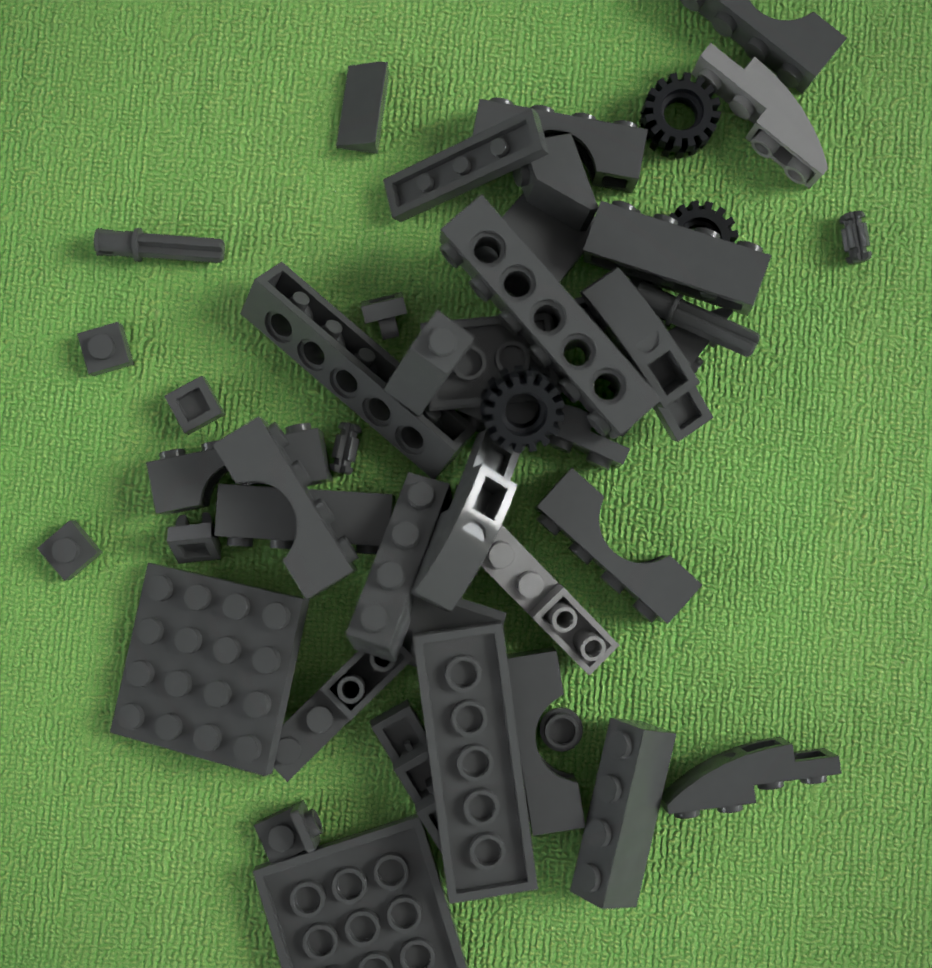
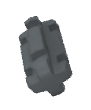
[839,211,872,264]
[329,422,362,475]

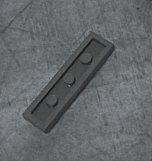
[383,108,549,222]

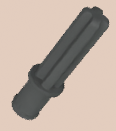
[94,228,225,263]
[637,281,760,357]

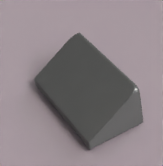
[336,61,390,154]

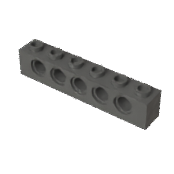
[439,194,662,439]
[240,262,477,479]

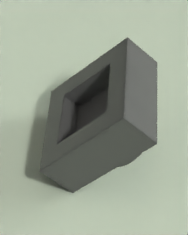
[77,322,134,376]
[164,376,226,435]
[37,520,103,581]

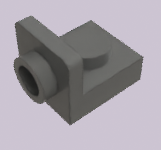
[254,800,323,863]

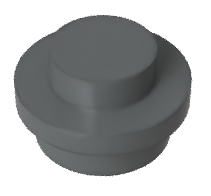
[539,707,583,752]

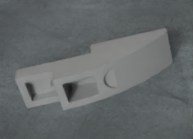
[692,43,828,189]
[481,525,620,676]

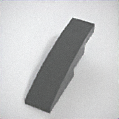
[370,699,442,854]

